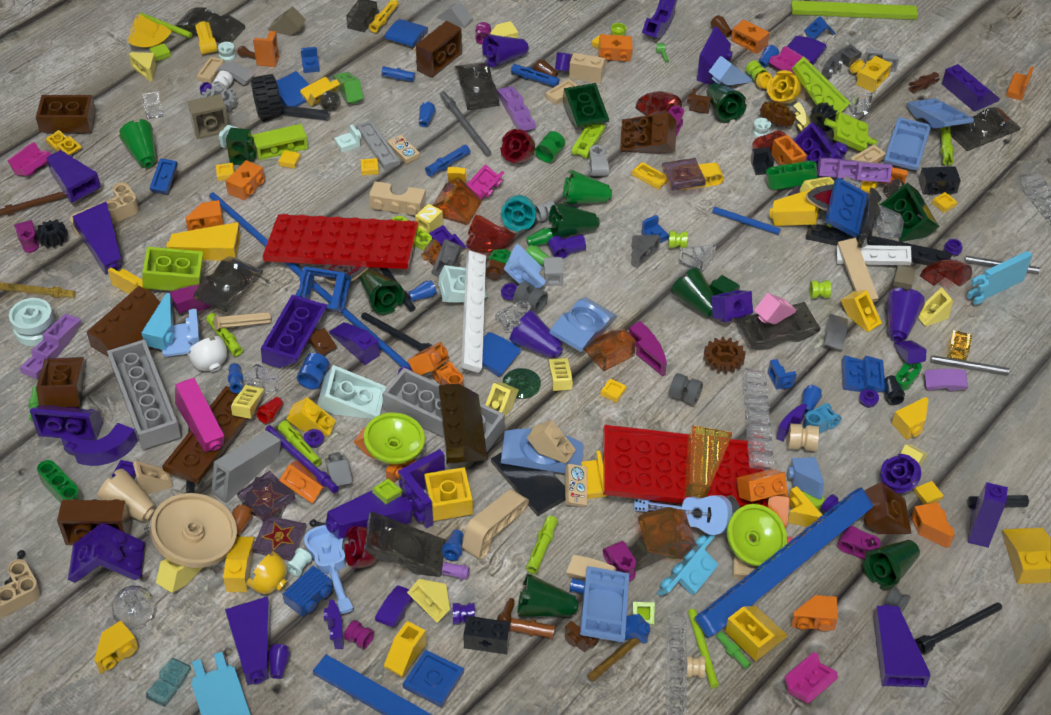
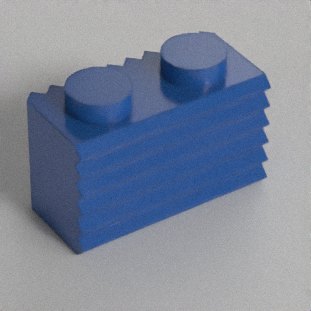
[282,565,333,617]

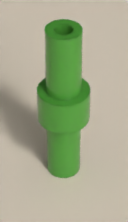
[28,386,39,421]
[716,631,751,669]

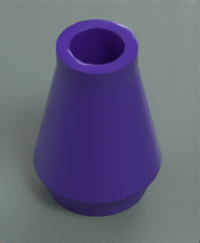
[268,644,291,679]

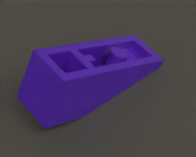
[329,322,380,365]

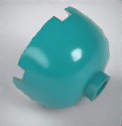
[500,195,537,232]

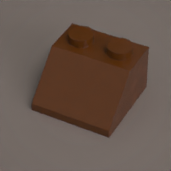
[864,482,912,534]

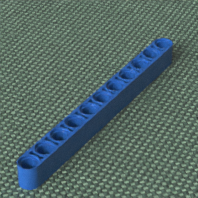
[694,487,874,637]

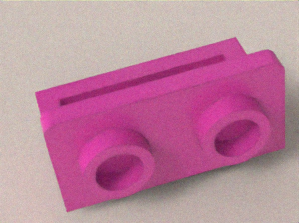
[769,46,810,75]
[7,142,51,176]
[464,164,504,201]
[784,652,838,704]

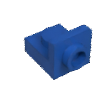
[301,47,320,73]
[641,215,669,243]
[768,359,797,390]

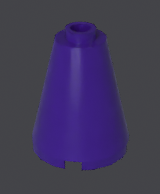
[482,34,529,67]
[887,287,925,342]
[509,310,564,359]

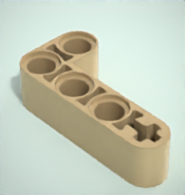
[70,182,139,236]
[462,489,529,559]
[0,559,40,619]

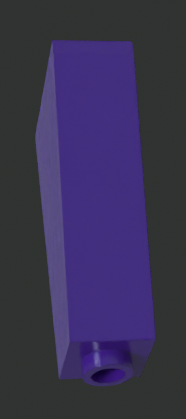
[46,150,101,203]
[72,201,122,275]
[968,482,1008,548]
[326,490,413,539]
[225,596,271,686]
[873,605,931,688]

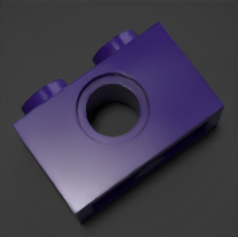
[711,290,753,322]

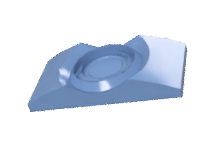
[907,98,974,128]
[884,117,931,171]
[549,297,618,352]
[501,428,583,474]
[580,566,629,642]

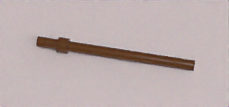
[0,191,67,216]

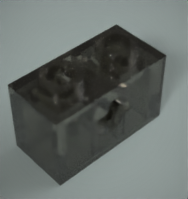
[346,0,379,33]

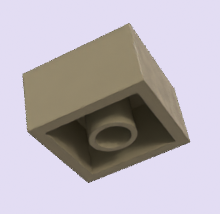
[188,94,229,140]

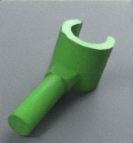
[656,43,669,63]

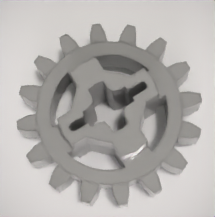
[200,85,237,111]

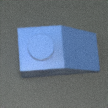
[787,457,824,499]

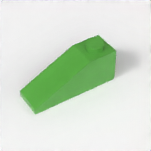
[332,72,364,104]

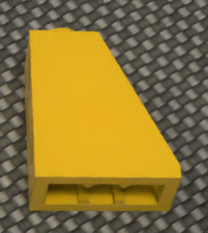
[770,188,819,226]

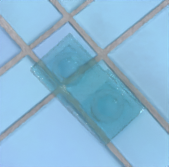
[146,657,191,707]

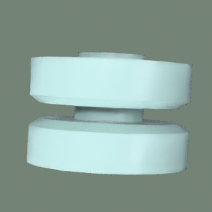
[9,298,55,346]

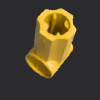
[195,21,218,55]

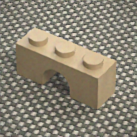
[369,181,426,216]

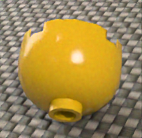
[767,70,801,105]
[246,551,288,595]

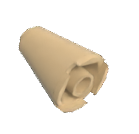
[97,469,156,522]

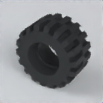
[251,74,282,119]

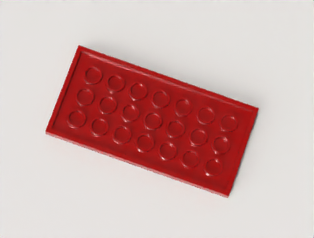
[263,214,419,269]
[603,425,767,508]

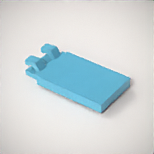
[967,251,1033,305]
[191,652,250,715]

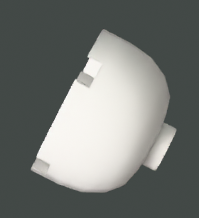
[187,336,227,372]

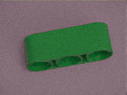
[766,161,818,190]
[37,460,82,503]

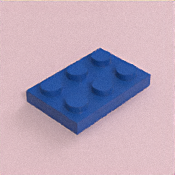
[825,177,868,238]

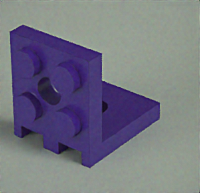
[398,449,445,529]
[68,522,145,583]

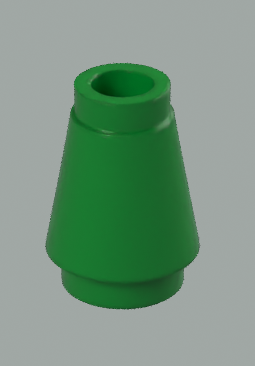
[526,227,553,246]

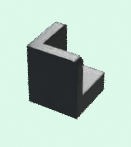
[750,147,774,175]

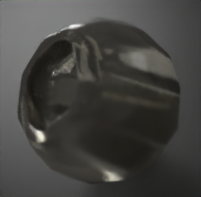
[320,91,341,111]

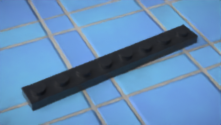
[806,224,952,270]

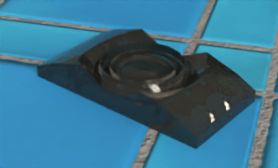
[174,7,245,43]
[454,62,500,111]
[946,107,1021,151]
[857,187,882,248]
[193,256,263,313]
[736,302,820,350]
[364,511,445,577]

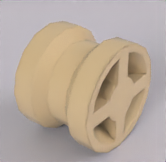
[685,655,705,679]

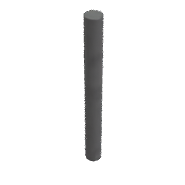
[965,256,1040,274]
[931,355,1010,375]

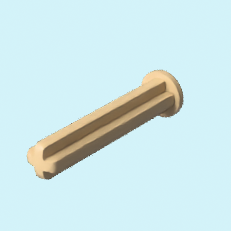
[213,312,271,330]

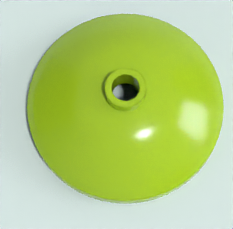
[364,412,425,464]
[727,504,787,567]

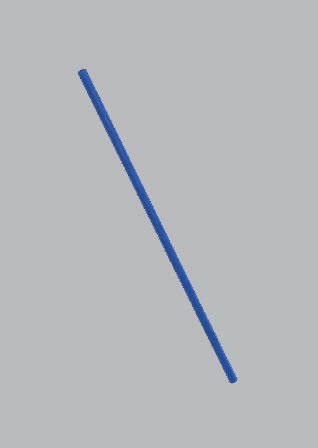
[209,192,412,369]

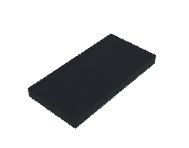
[491,452,566,516]

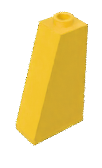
[166,222,241,261]

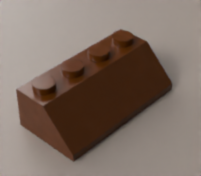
[87,286,161,356]

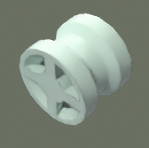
[218,42,236,62]
[753,118,771,139]

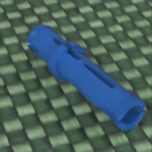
[511,63,560,87]
[425,144,470,177]

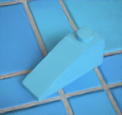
[142,293,174,351]

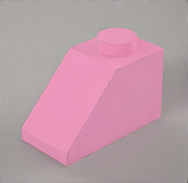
[754,293,796,324]

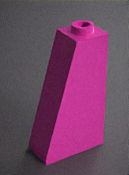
[175,377,224,452]

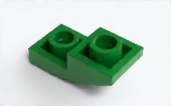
[489,249,511,264]

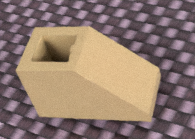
[527,419,576,463]

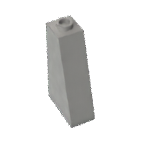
[211,430,281,502]

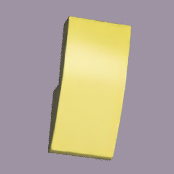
[793,102,811,132]

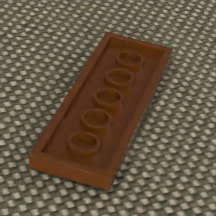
[162,386,261,484]

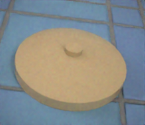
[150,493,237,568]

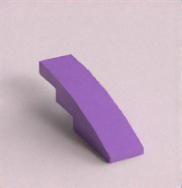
[497,86,536,131]
[817,157,893,182]
[20,313,82,379]

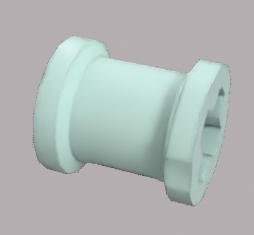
[286,548,312,577]

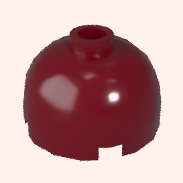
[500,129,535,164]
[344,526,382,569]

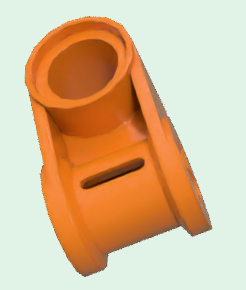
[431,361,464,386]

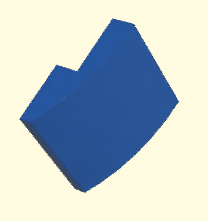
[384,19,428,47]
[276,71,309,107]
[482,332,522,378]
[842,355,886,392]

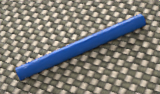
[712,206,781,235]

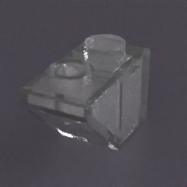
[871,205,904,238]

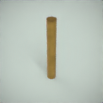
[587,638,640,682]

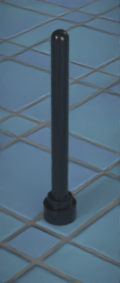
[361,312,432,352]
[915,602,1002,655]

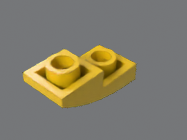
[46,130,82,156]
[447,167,468,187]

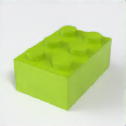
[142,246,203,291]

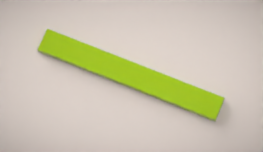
[791,0,918,20]

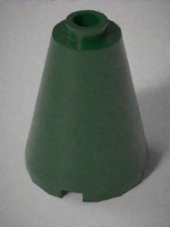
[706,83,747,123]
[549,203,600,238]
[671,267,714,318]
[360,269,405,315]
[863,540,920,589]
[517,574,579,617]

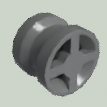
[884,587,911,612]

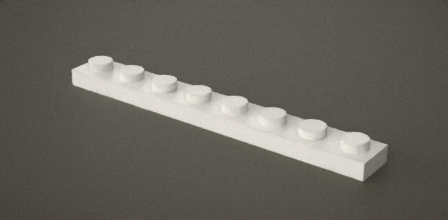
[461,250,486,373]

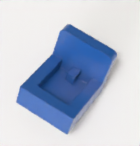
[625,614,650,644]

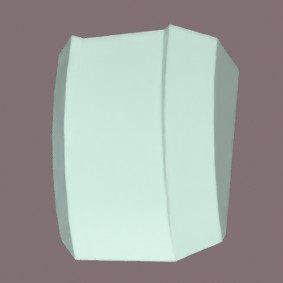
[438,265,488,302]

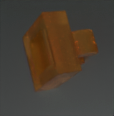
[421,239,441,265]

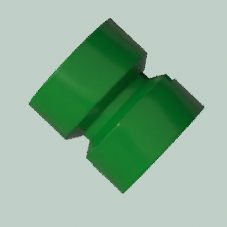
[535,131,566,163]

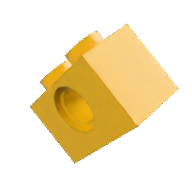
[856,56,892,92]

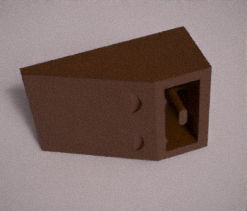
[620,112,677,154]

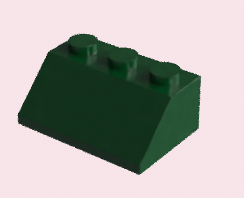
[880,182,940,242]

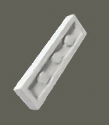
[837,245,911,265]

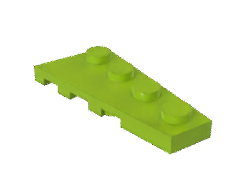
[791,56,850,114]

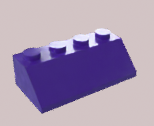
[261,294,327,368]

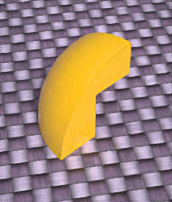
[127,14,172,47]

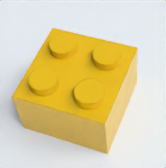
[424,467,473,521]

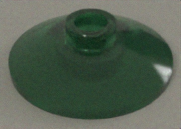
[502,368,541,399]

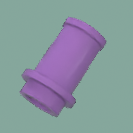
[442,562,470,581]

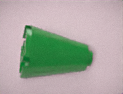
[119,119,156,168]
[563,170,612,205]

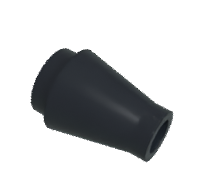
[884,375,905,405]

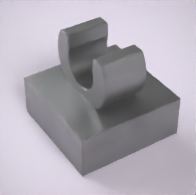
[839,44,862,66]

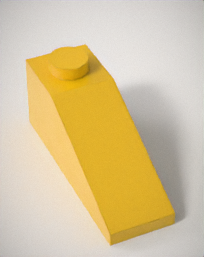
[223,536,255,592]

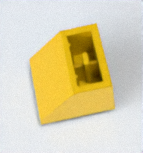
[725,606,788,661]

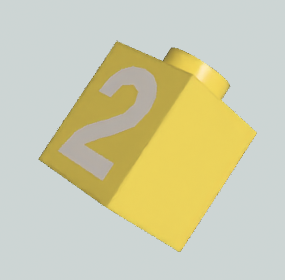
[415,204,443,234]

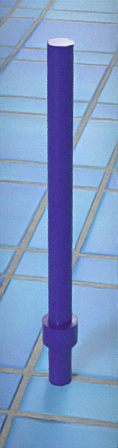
[265,425,339,493]

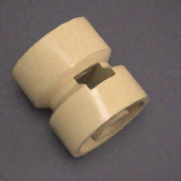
[787,423,819,452]

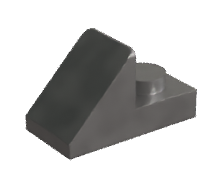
[631,235,661,268]
[431,239,462,276]

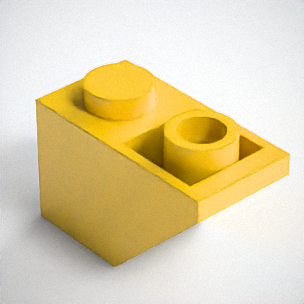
[286,397,336,436]
[94,620,139,674]
[384,621,427,677]

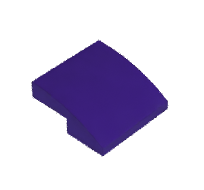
[787,36,827,65]

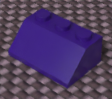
[697,27,733,85]
[942,64,1000,112]
[793,122,845,178]
[30,405,103,440]

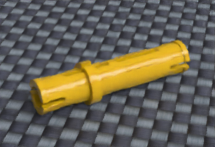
[369,0,399,33]

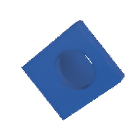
[804,16,836,39]

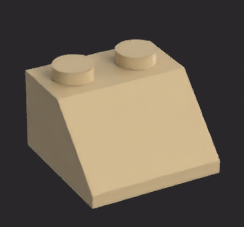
[569,53,608,84]

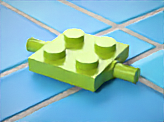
[824,112,878,152]

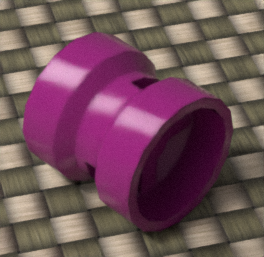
[475,22,491,44]
[344,620,375,650]

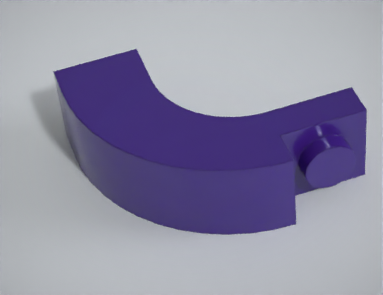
[642,0,677,38]
[61,423,138,466]

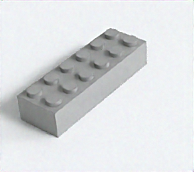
[107,339,181,450]
[382,368,505,452]

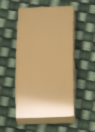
[566,555,616,579]

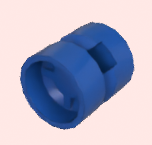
[296,353,330,390]

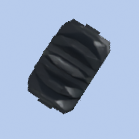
[810,102,838,131]
[36,219,68,249]

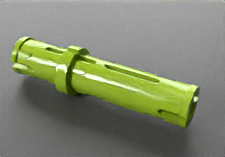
[940,126,954,166]
[206,313,243,357]
[278,420,322,467]
[525,516,559,574]

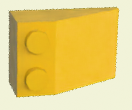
[1001,527,1051,584]

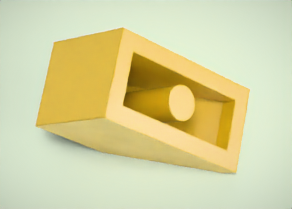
[841,290,882,332]
[892,397,929,440]

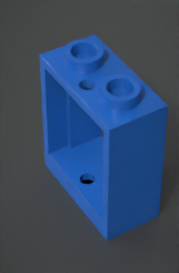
[296,266,352,313]

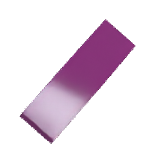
[169,283,231,314]
[628,321,667,377]

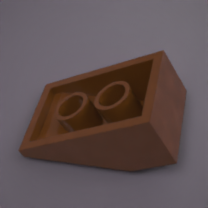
[36,357,84,408]

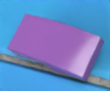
[925,369,968,391]

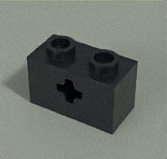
[918,166,961,195]
[463,616,511,655]

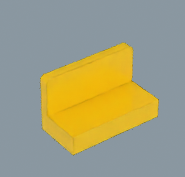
[300,77,340,107]
[108,268,150,294]
[581,450,607,499]

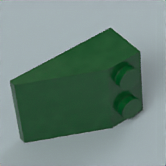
[563,83,609,128]

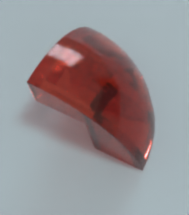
[635,91,682,116]
[466,215,516,253]
[920,259,972,287]

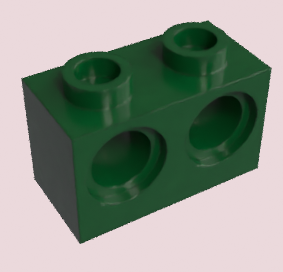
[226,127,256,166]

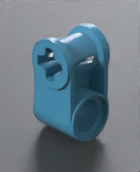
[803,403,842,434]

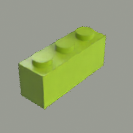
[252,124,308,160]

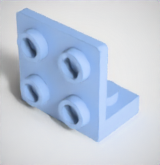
[504,244,546,289]
[162,309,201,357]

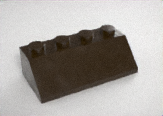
[438,383,488,464]

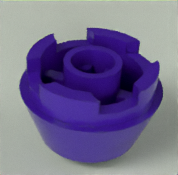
[880,454,921,494]

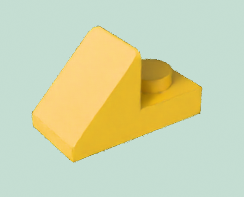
[787,486,822,527]

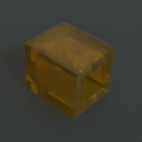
[947,330,972,361]

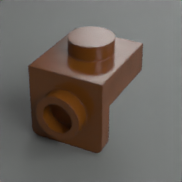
[687,88,711,114]
[485,259,506,281]
[307,328,337,355]
[565,621,600,653]

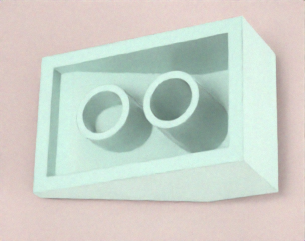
[317,365,386,419]

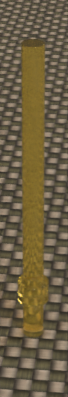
[0,282,76,298]

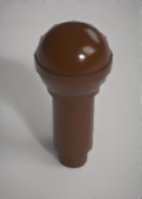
[237,46,256,60]
[497,598,515,622]

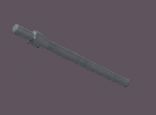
[440,91,492,157]

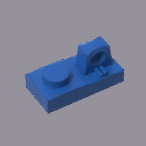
[149,158,178,195]

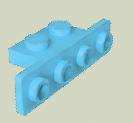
[657,534,719,596]

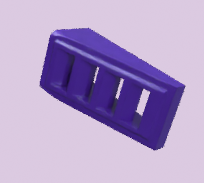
[894,340,927,364]

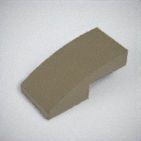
[893,265,916,290]

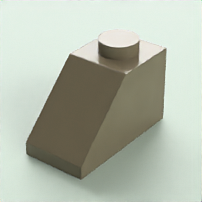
[268,6,306,36]

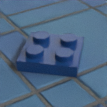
[403,649,464,708]

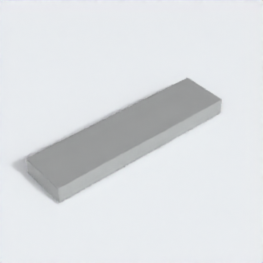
[356,120,400,170]

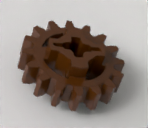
[759,101,796,127]
[703,337,746,374]

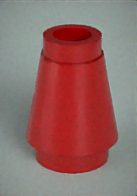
[256,397,283,424]

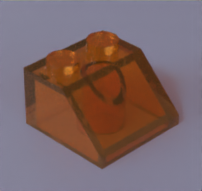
[432,177,482,225]
[584,329,636,372]
[638,507,696,559]

